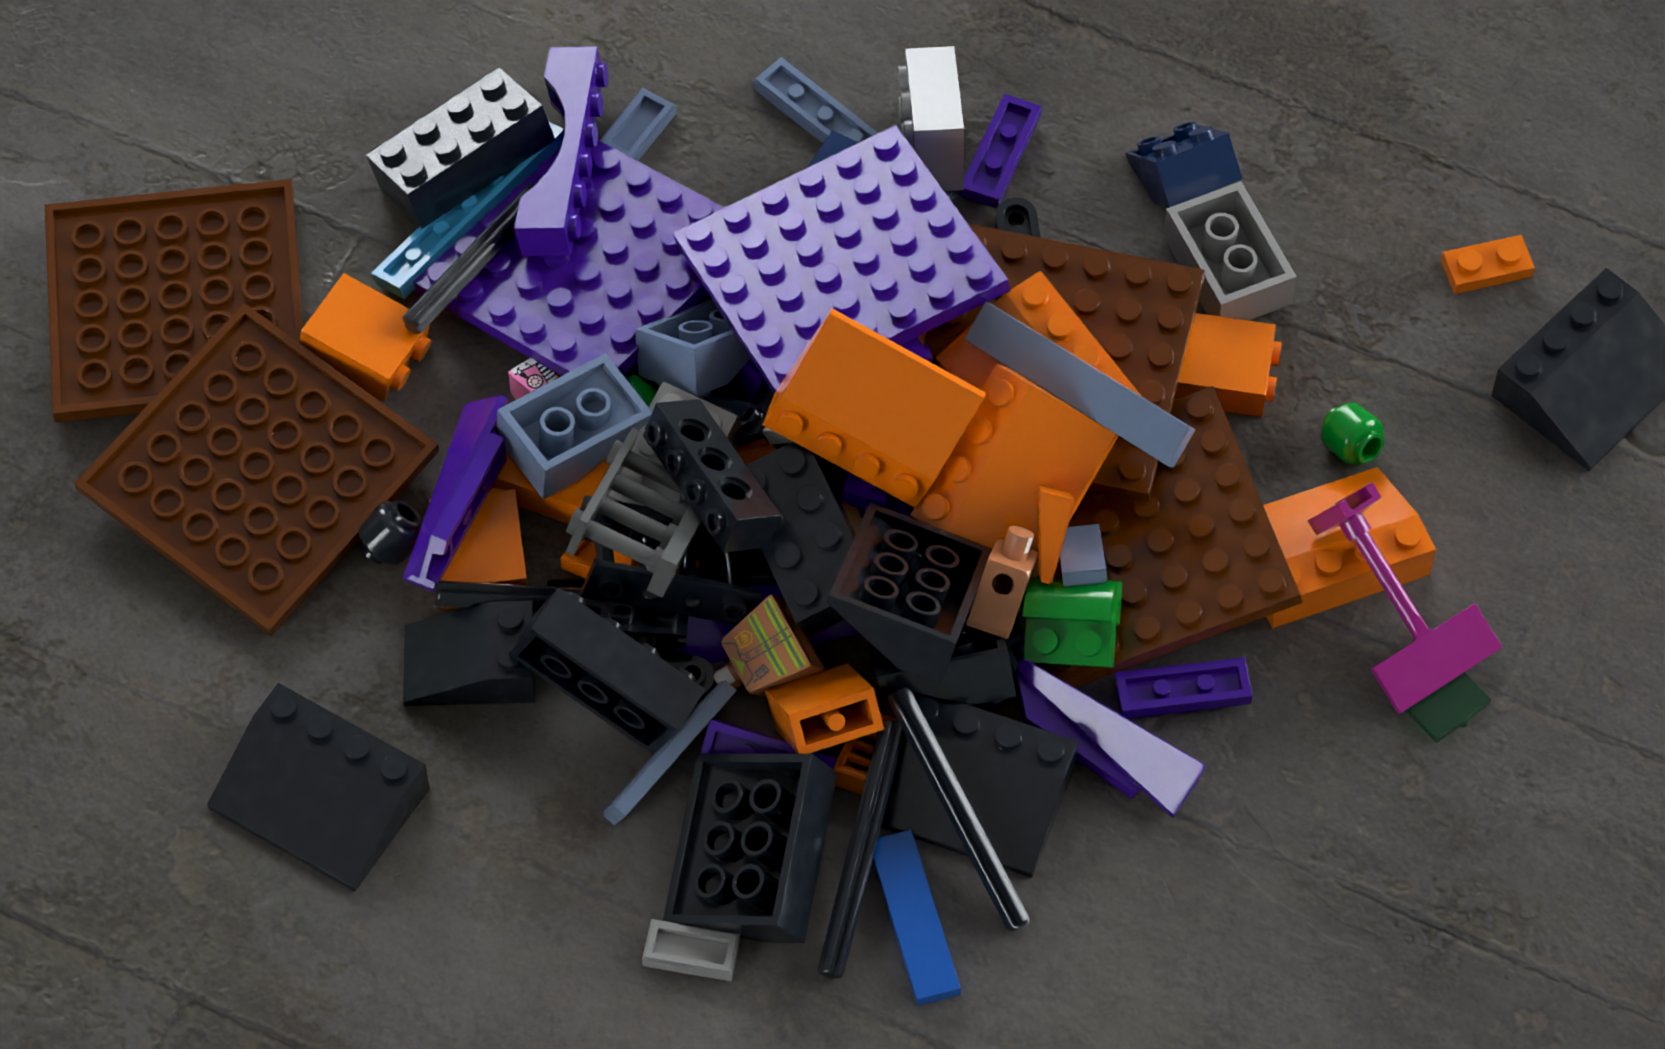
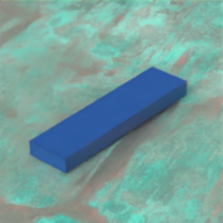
[872,830,961,1006]

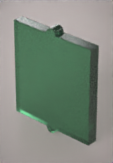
[1405,672,1491,743]

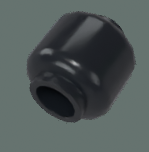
[358,500,422,565]

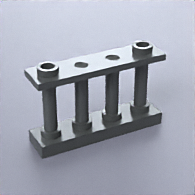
[566,428,702,598]

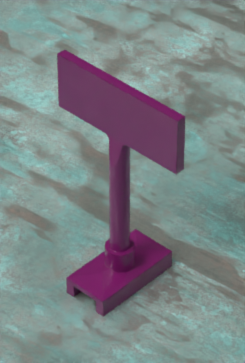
[1308,482,1503,714]

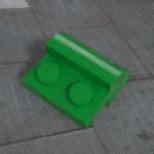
[1023,577,1123,668]

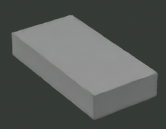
[642,919,740,981]

